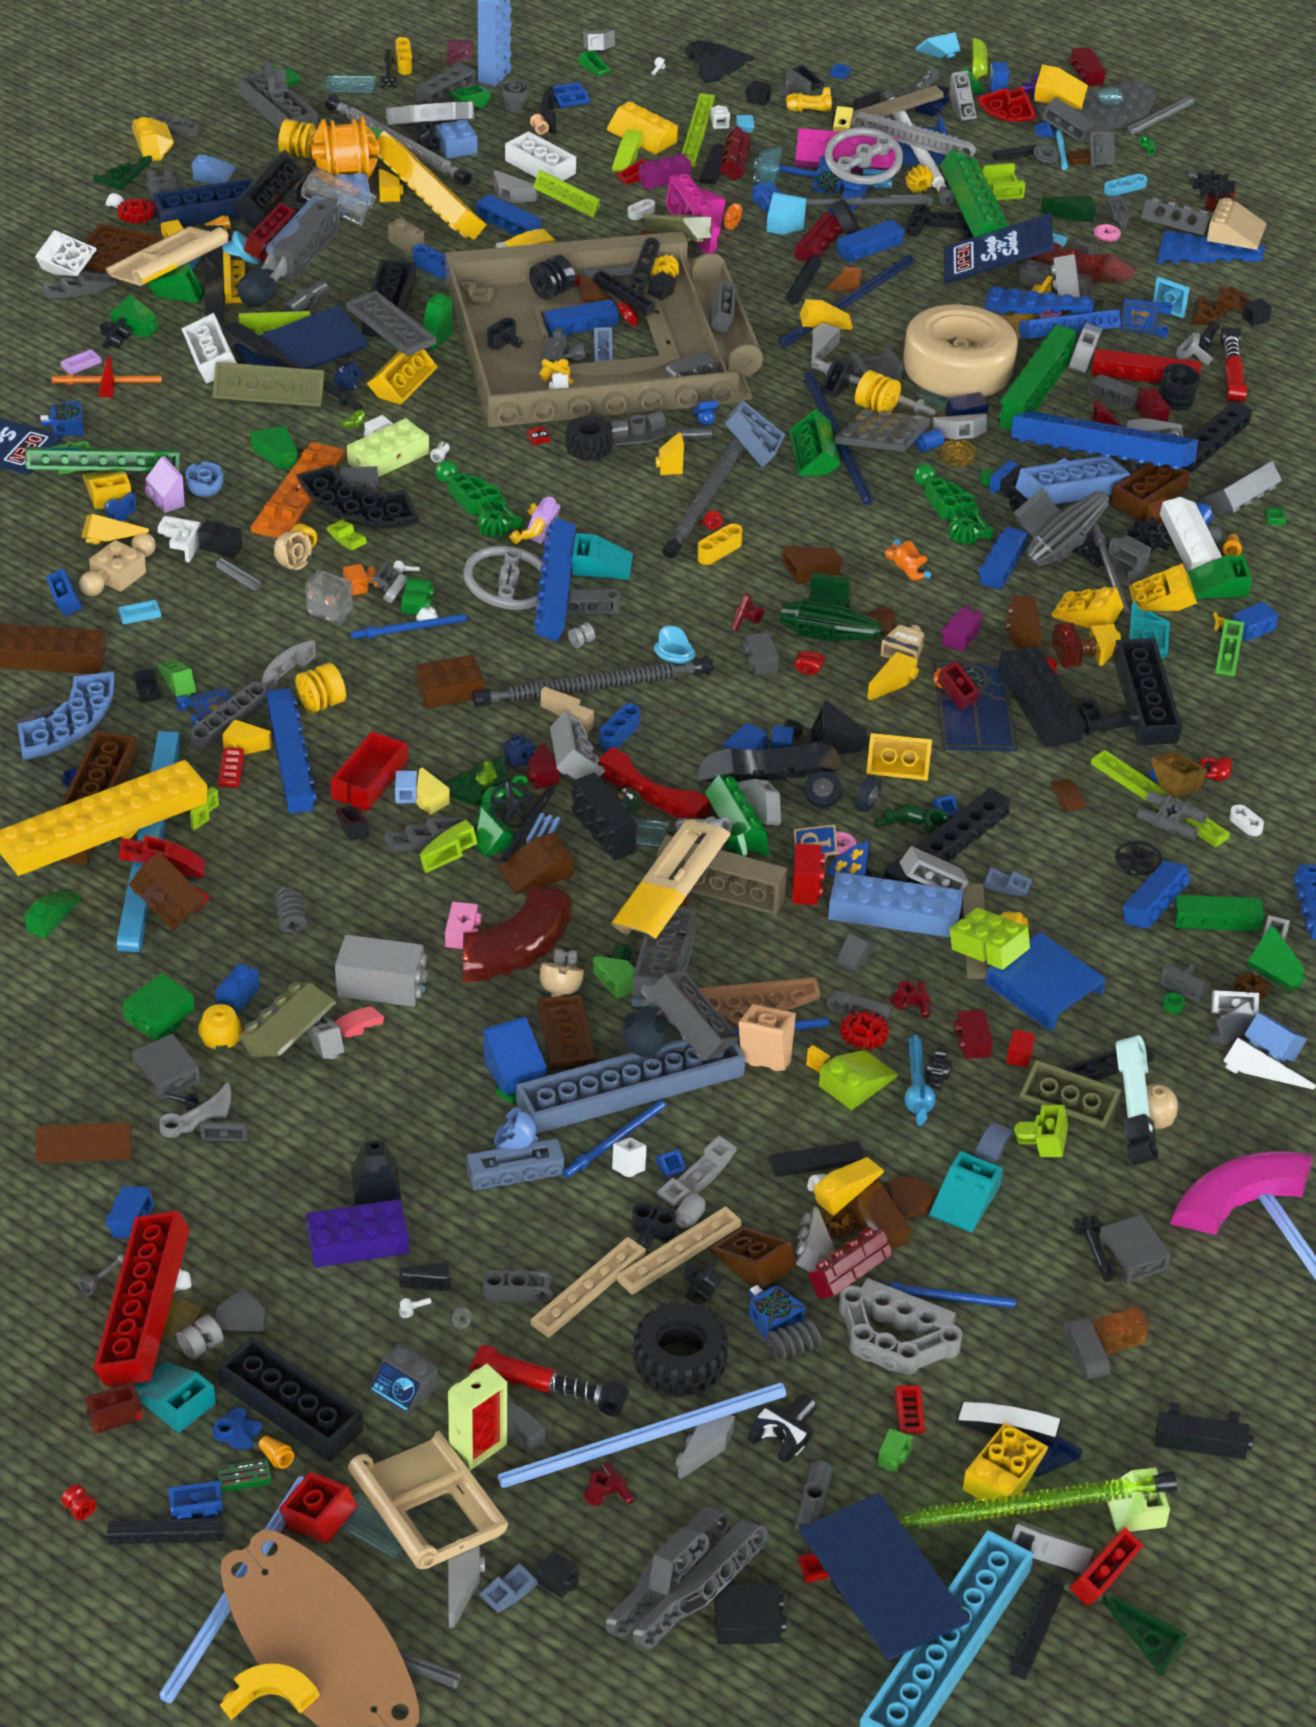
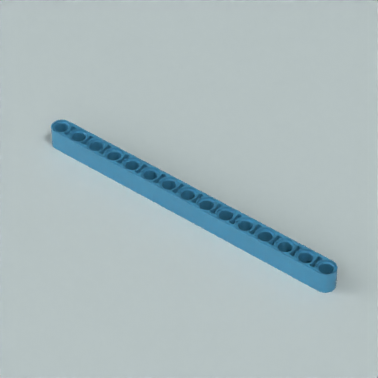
[117,731,181,953]

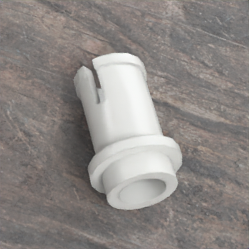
[430,442,450,463]

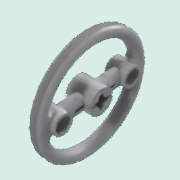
[825,127,903,185]
[464,546,543,610]

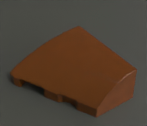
[579,275,615,304]
[1191,296,1231,325]

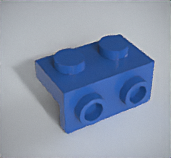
[168,1481,223,1519]

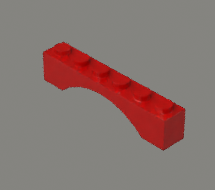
[597,747,711,819]

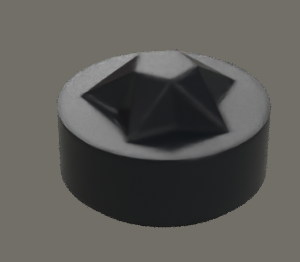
[783,719,804,737]

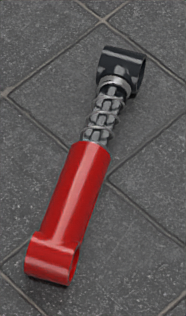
[1221,327,1247,402]
[469,1345,629,1417]

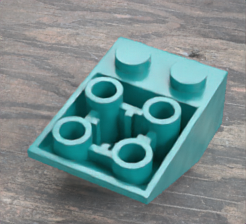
[572,533,633,579]
[929,1151,1003,1233]
[128,1361,216,1434]

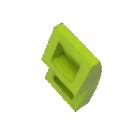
[326,520,367,551]
[190,787,219,830]

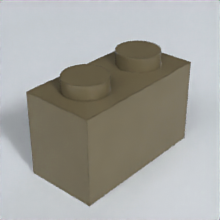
[388,218,424,255]

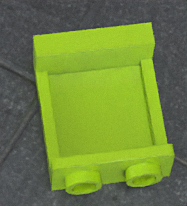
[982,163,1025,200]

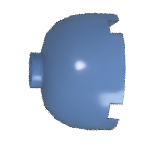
[185,462,224,498]
[494,1107,538,1149]

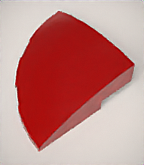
[976,86,1036,122]

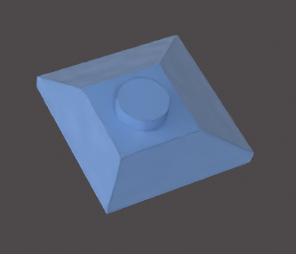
[192,155,236,184]

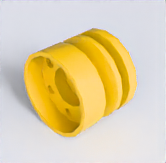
[278,119,316,158]
[855,370,901,413]
[295,662,346,714]

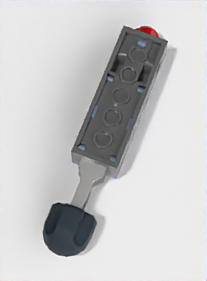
[237,194,340,307]
[622,906,696,1057]

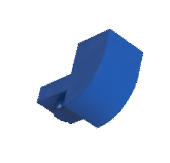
[842,181,869,211]

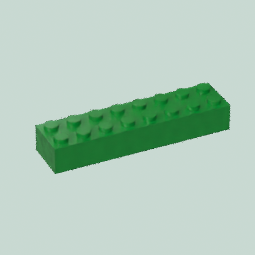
[940,149,1009,237]
[999,325,1076,431]

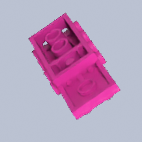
[665,174,726,254]

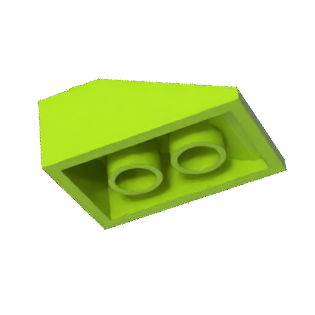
[819,1050,898,1111]

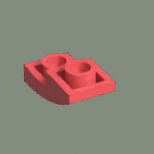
[334,1006,384,1038]

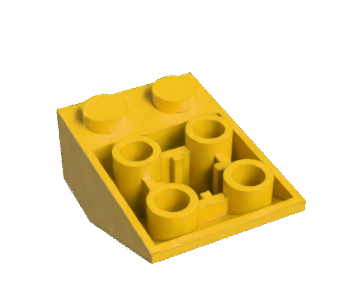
[82,470,131,509]
[1129,563,1197,611]
[1051,587,1124,629]
[963,1422,1048,1515]

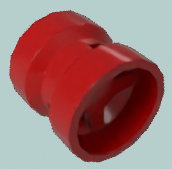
[61,1484,97,1521]

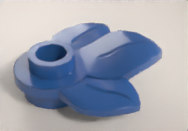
[212,1407,263,1450]

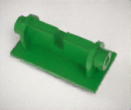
[962,67,983,95]

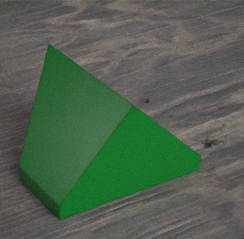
[475,807,522,857]

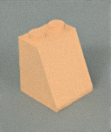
[739,1004,796,1071]

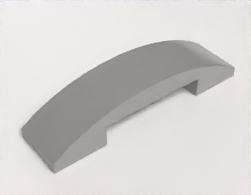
[262,640,316,699]
[657,1136,737,1207]

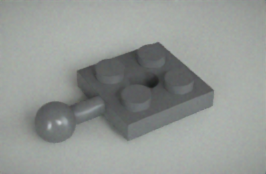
[902,68,939,95]

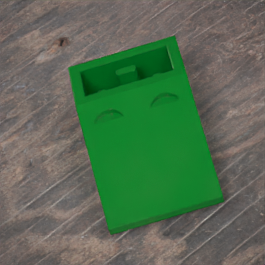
[1187,555,1252,599]

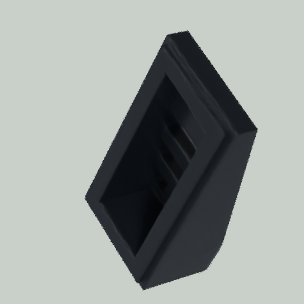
[792,64,824,90]
[335,806,369,840]
[399,1262,450,1291]

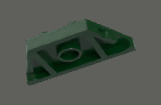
[442,755,509,807]

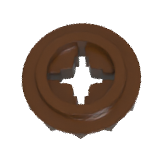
[1234,972,1270,1000]
[820,1208,856,1238]

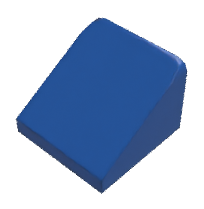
[1034,121,1055,137]
[931,795,959,817]
[654,1149,687,1178]

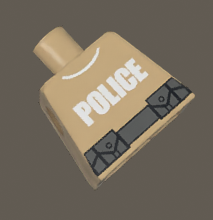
[881,625,924,659]

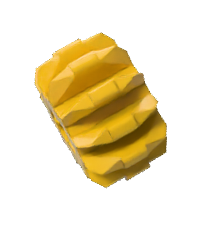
[905,164,934,194]
[650,254,679,278]

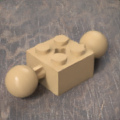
[79,533,156,596]

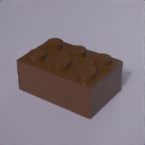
[415,655,484,708]
[128,851,205,931]

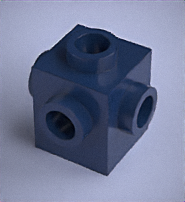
[332,360,365,392]
[500,734,535,768]

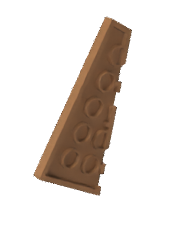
[699,977,820,1028]

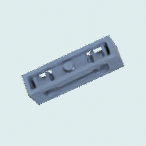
[467,1139,564,1191]

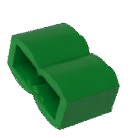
[401,577,435,615]

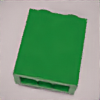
[122,973,194,1041]

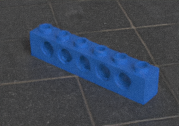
[1018,309,1121,339]

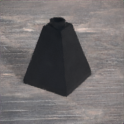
[811,700,869,754]
[351,1140,401,1206]

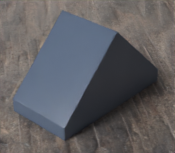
[593,327,613,362]

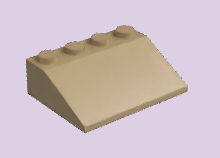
[1207,198,1267,250]

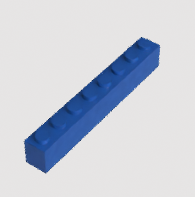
[534,518,576,642]
[266,688,317,814]

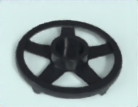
[490,782,534,828]
[1115,841,1162,875]

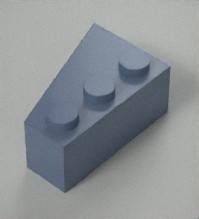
[725,400,785,468]

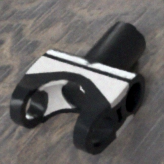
[748,1394,817,1463]

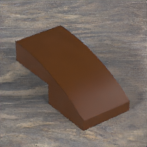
[1050,779,1085,811]

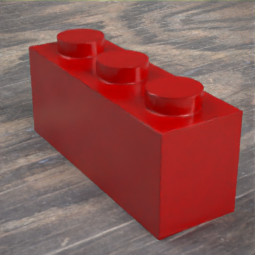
[1068,1527,1144,1606]

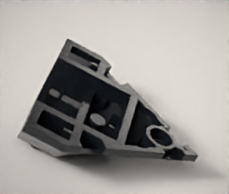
[685,40,754,83]

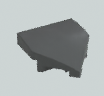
[215,1288,266,1334]

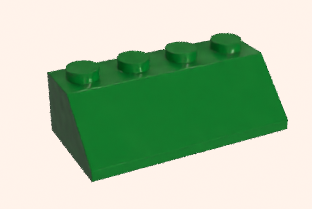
[789,409,840,476]
[705,774,770,856]

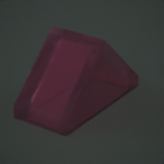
[447,39,474,66]

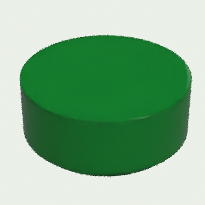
[979,470,995,486]
[1162,993,1185,1014]

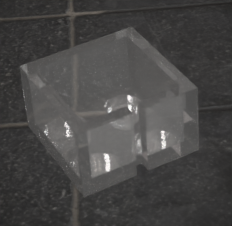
[306,570,353,625]

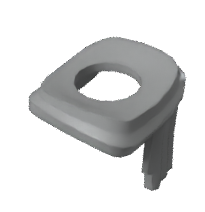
[1176,332,1213,365]

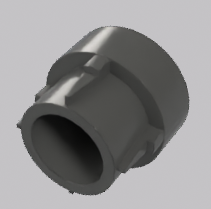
[502,79,529,113]

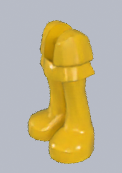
[786,87,832,112]

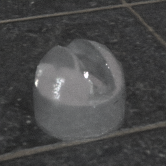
[452,1308,472,1330]

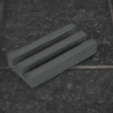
[371,562,400,592]

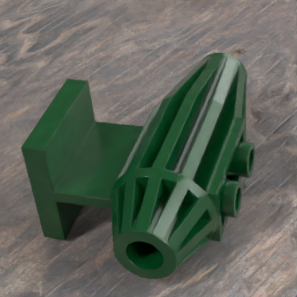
[780,572,883,642]

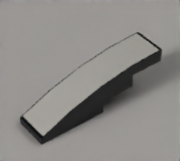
[955,1402,1062,1444]

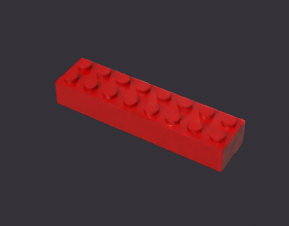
[93,1210,190,1387]

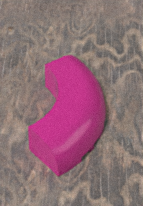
[1170,1151,1313,1235]

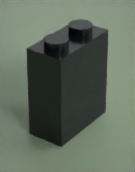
[714,1584,786,1645]

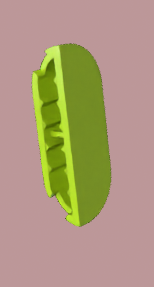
[971,37,988,80]

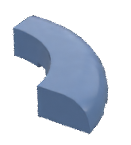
[18,671,115,760]

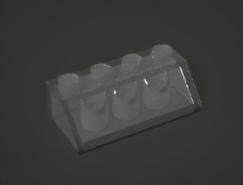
[301,167,377,226]

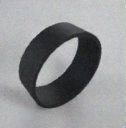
[832,199,860,235]

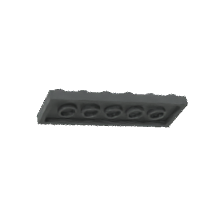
[346,291,437,356]

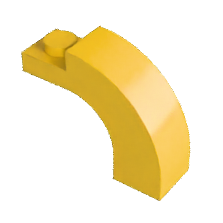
[220,1664,320,1720]

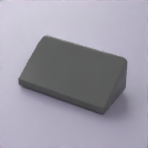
[200,1122,249,1142]

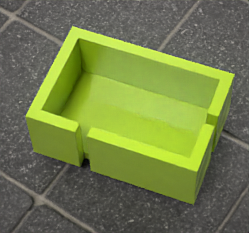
[949,907,1030,970]

